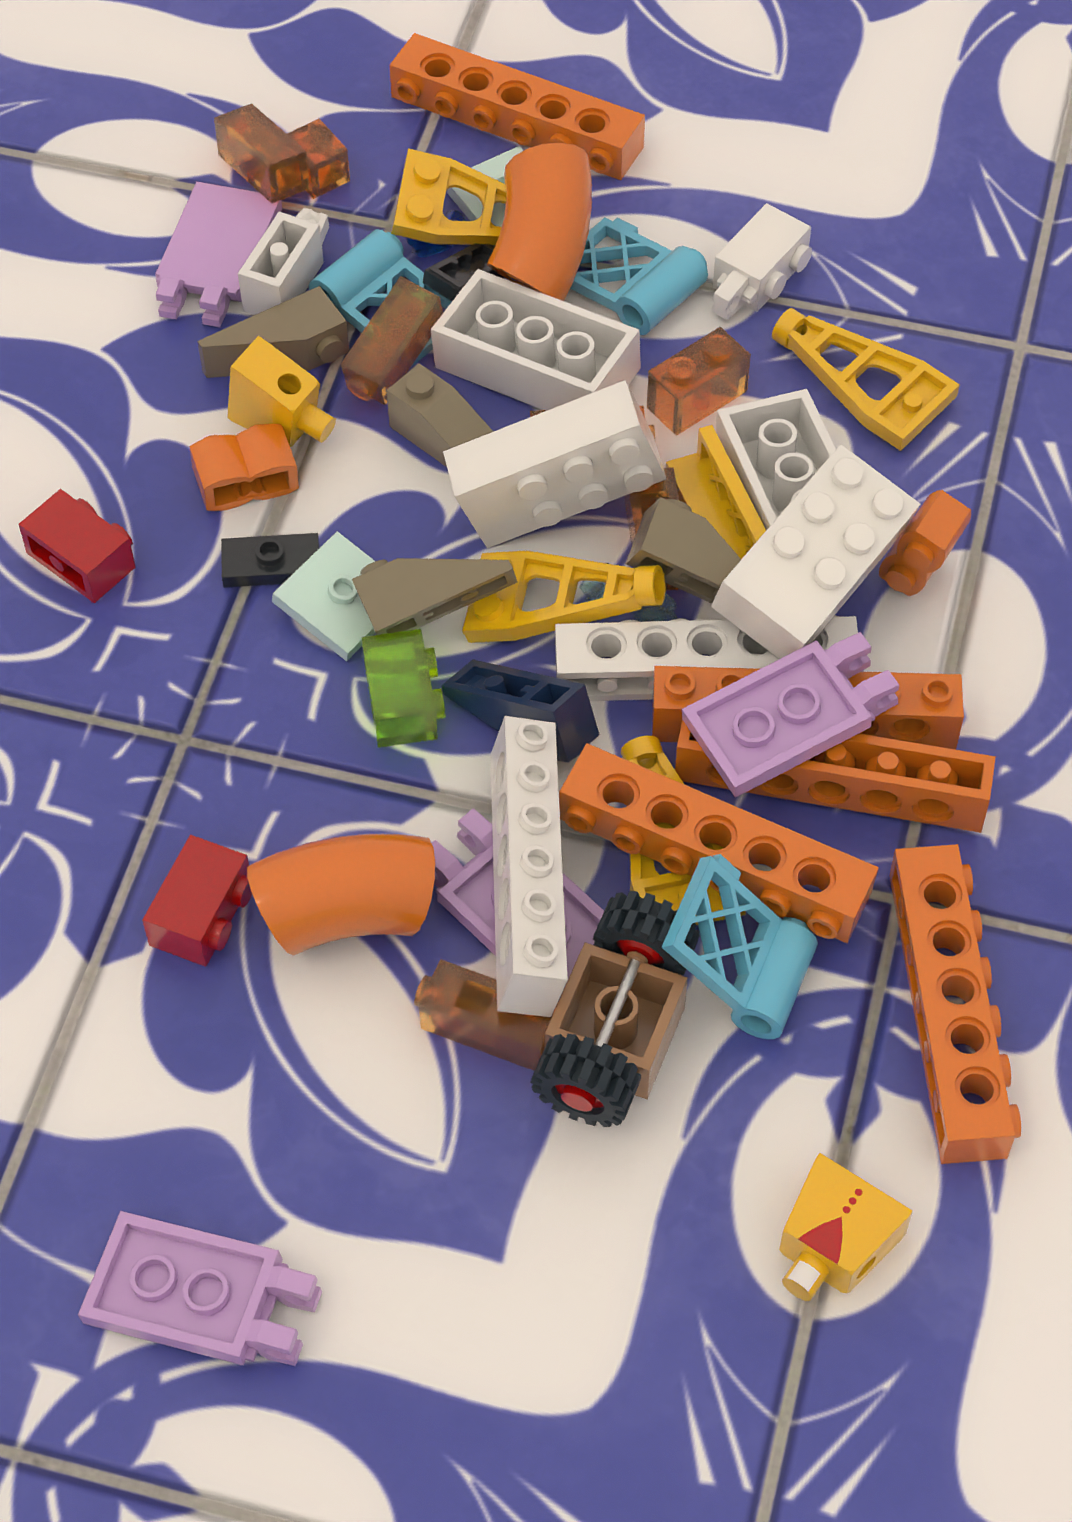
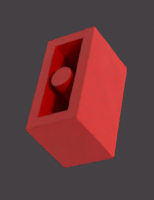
[18,488,136,603]
[142,834,252,967]

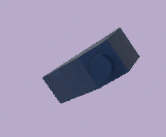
[441,659,600,763]

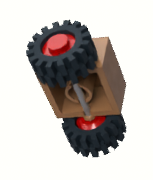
[530,891,700,1127]

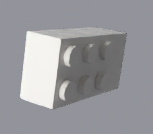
[431,269,641,411]
[443,380,667,548]
[716,389,836,530]
[711,444,921,659]

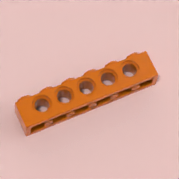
[389,33,645,180]
[652,666,964,750]
[675,704,996,833]
[559,743,879,944]
[889,844,1021,1164]

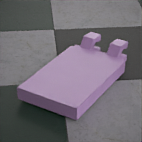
[155,181,282,327]
[682,632,899,798]
[432,808,604,995]
[78,1211,322,1366]

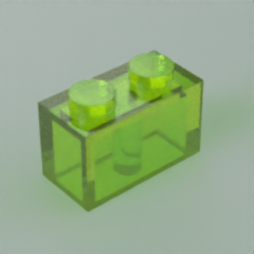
[361,629,446,748]

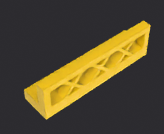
[665,425,766,559]

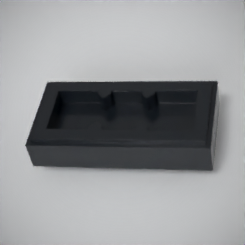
[422,243,504,301]
[221,533,319,588]

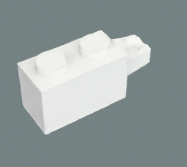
[712,203,812,320]
[238,208,329,315]

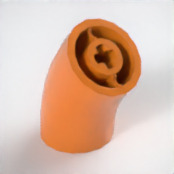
[487,143,592,301]
[247,834,435,956]

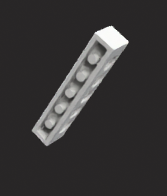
[555,615,858,701]
[490,716,568,1017]

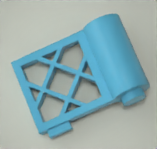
[570,217,708,335]
[309,229,452,370]
[662,854,818,1039]

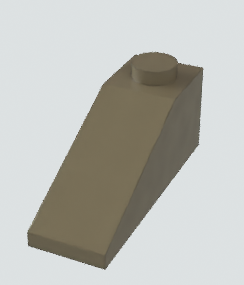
[197,286,350,378]
[387,363,494,467]
[625,497,741,604]
[352,558,517,644]

